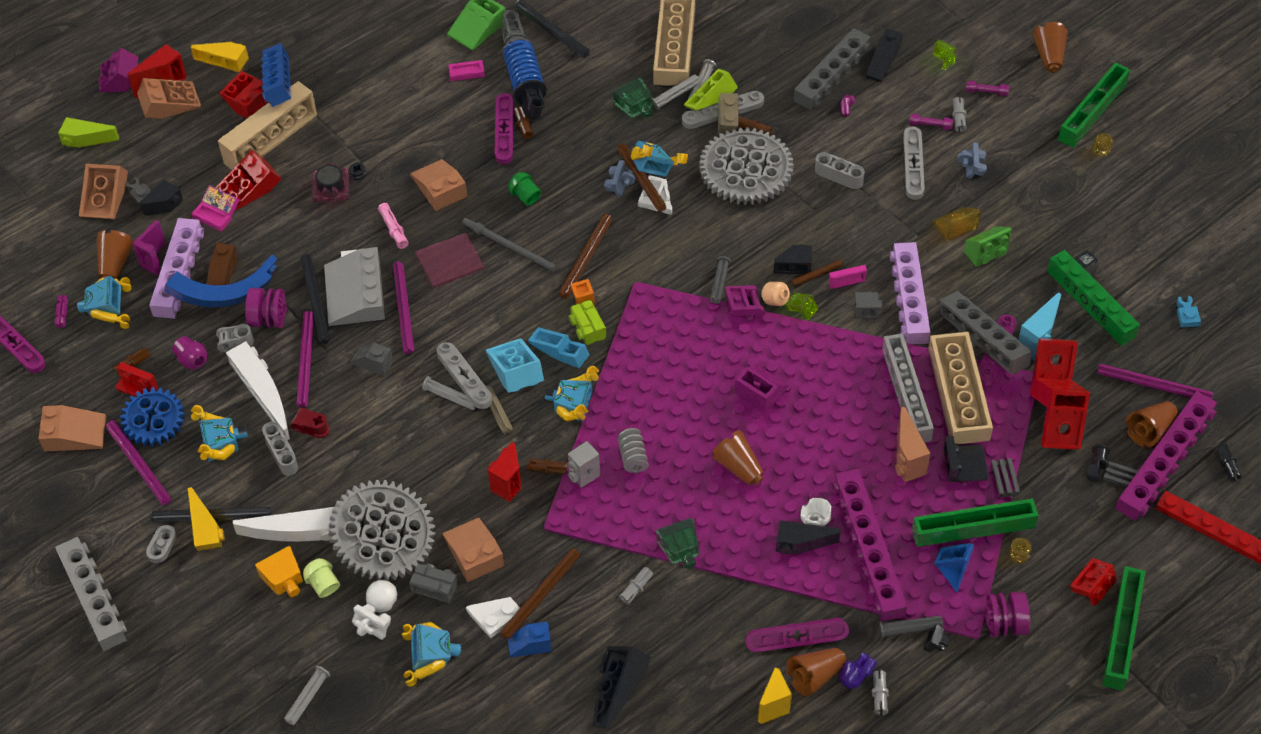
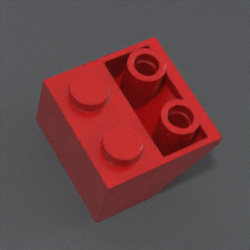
[220,71,268,119]
[488,442,522,502]

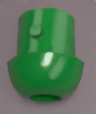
[508,172,542,206]

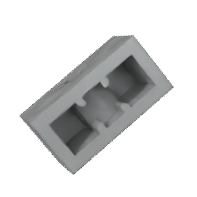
[567,441,600,488]

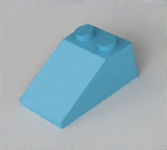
[1018,292,1061,361]
[486,338,544,393]

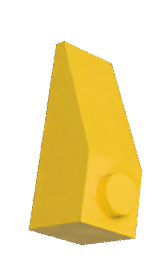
[190,42,249,72]
[188,487,224,551]

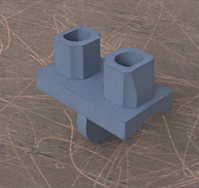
[957,142,987,179]
[604,160,636,197]

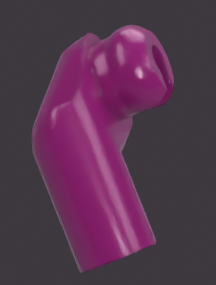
[840,95,855,117]

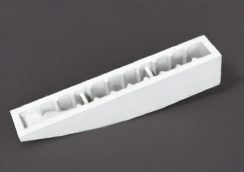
[226,342,290,440]
[233,507,356,542]

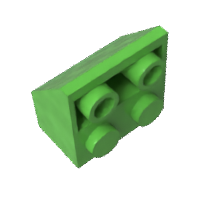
[964,226,1012,267]

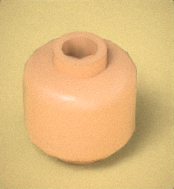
[762,282,790,306]

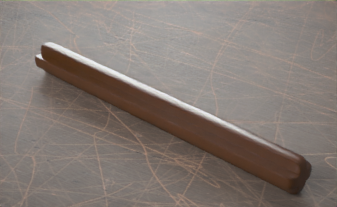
[617,143,667,212]
[559,213,612,299]
[500,548,580,640]

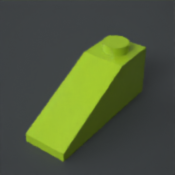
[684,69,738,111]
[58,117,119,148]

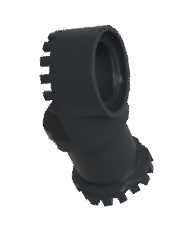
[1088,444,1110,481]

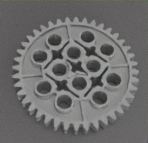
[699,127,794,205]
[328,480,435,581]

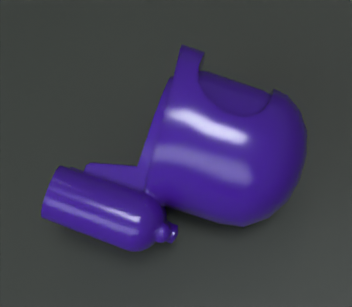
[839,652,878,689]

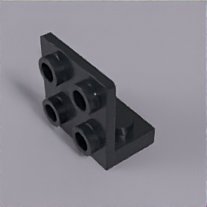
[943,436,988,483]

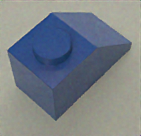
[508,621,552,658]

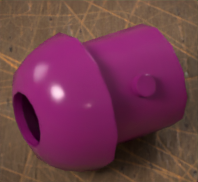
[172,336,207,370]

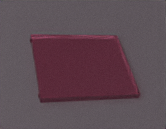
[415,233,484,288]

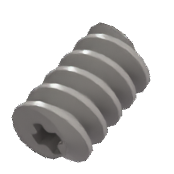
[618,428,649,473]

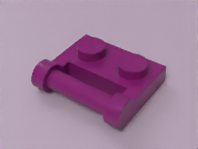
[724,285,765,317]

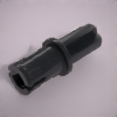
[1216,443,1242,482]

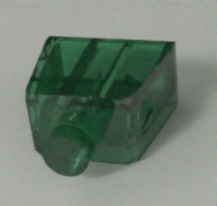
[613,77,652,118]
[656,518,699,569]

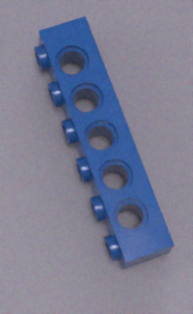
[261,43,291,107]

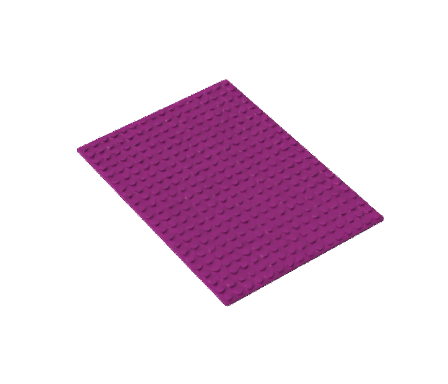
[544,282,1035,639]

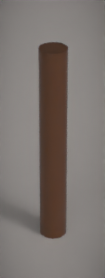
[791,259,843,287]

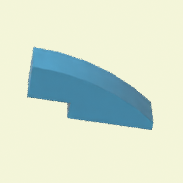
[528,327,590,368]

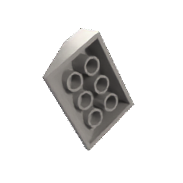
[324,247,385,326]

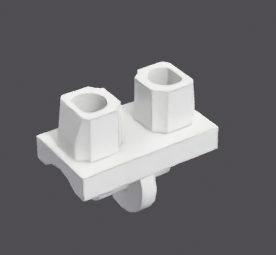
[352,604,391,640]

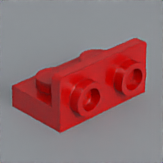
[115,362,158,397]
[1070,558,1117,606]

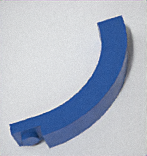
[164,254,278,307]

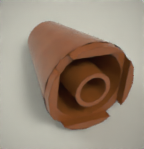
[1032,22,1068,73]
[97,230,134,279]
[1125,401,1178,448]
[711,430,764,486]
[786,648,846,696]

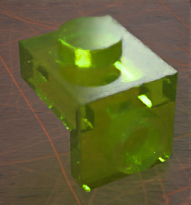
[933,39,957,69]
[785,293,818,320]

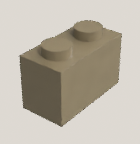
[718,93,738,134]

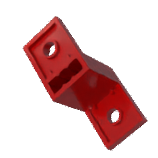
[1030,338,1090,450]

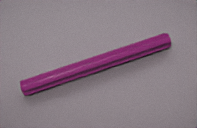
[393,261,414,355]
[296,311,314,408]
[1097,364,1213,399]
[106,420,171,506]

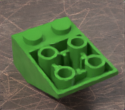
[447,0,506,51]

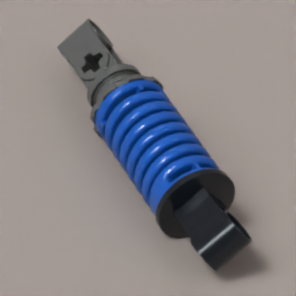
[500,10,547,120]

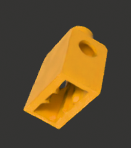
[255,546,303,597]

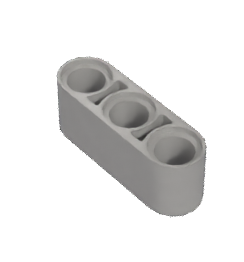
[815,152,865,189]
[262,422,298,476]

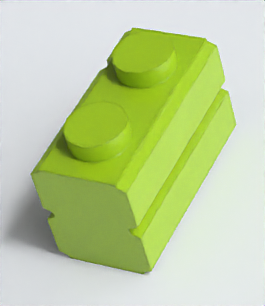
[569,300,606,345]

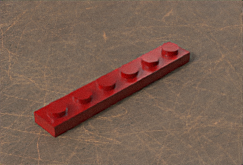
[1155,490,1261,564]

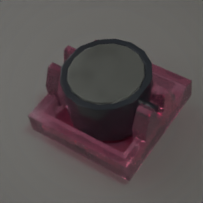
[312,163,349,203]

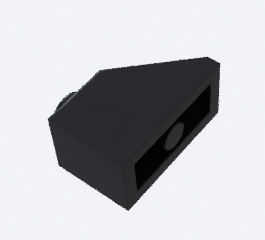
[139,179,183,215]
[774,244,812,274]

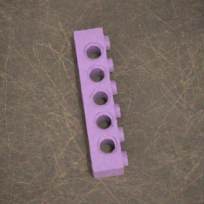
[149,218,204,319]
[890,242,930,344]

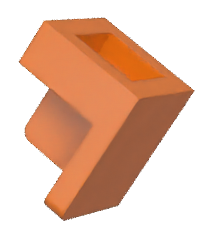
[571,279,595,307]

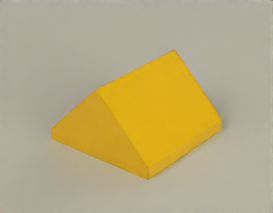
[758,668,792,724]

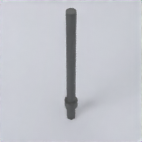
[462,218,557,272]

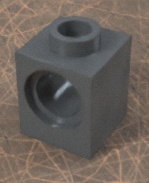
[854,292,882,319]

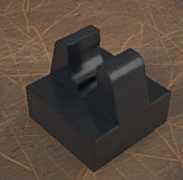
[923,625,950,653]

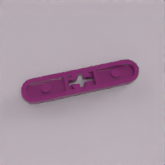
[495,93,514,164]
[978,315,1017,386]
[0,316,46,373]
[745,618,849,652]

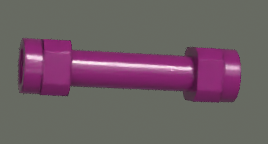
[966,81,1009,96]
[909,113,953,130]

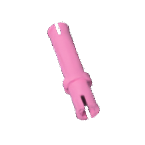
[378,203,409,249]

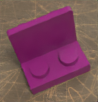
[133,220,166,276]

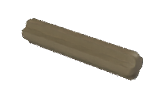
[486,386,513,434]

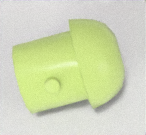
[303,558,340,598]

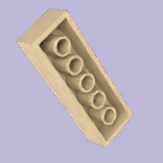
[653,0,695,86]
[218,81,317,170]
[928,332,993,444]

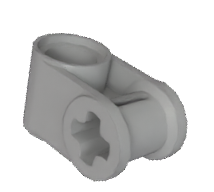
[216,324,254,352]

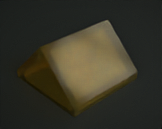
[932,207,981,242]

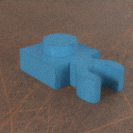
[1177,296,1201,327]

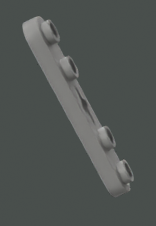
[682,91,764,129]
[903,127,925,200]
[437,342,492,409]

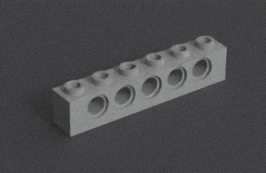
[882,333,934,443]
[55,537,127,651]

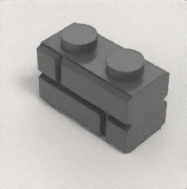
[409,563,458,603]

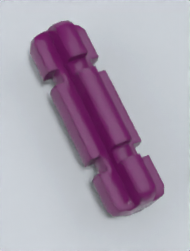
[54,295,68,328]

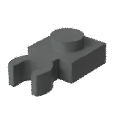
[126,177,151,207]

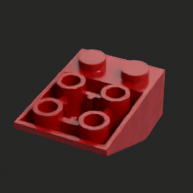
[127,44,187,98]
[216,150,282,211]

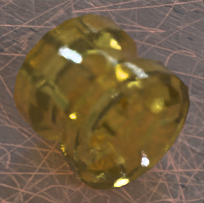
[1093,133,1113,156]
[1009,538,1031,563]

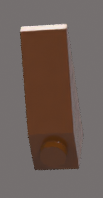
[206,243,238,286]

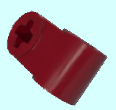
[290,408,330,438]

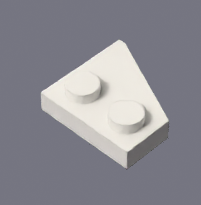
[638,175,672,214]
[466,597,520,638]

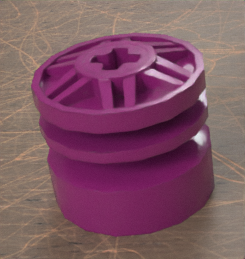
[245,288,287,329]
[985,592,1030,637]

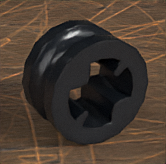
[349,162,366,180]

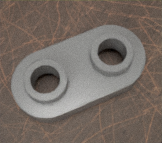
[146,525,177,563]

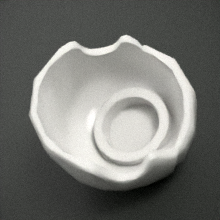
[800,498,831,526]
[366,580,398,613]

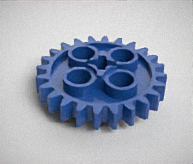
[120,387,185,447]

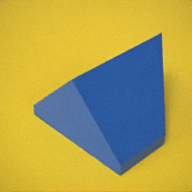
[934,543,974,593]

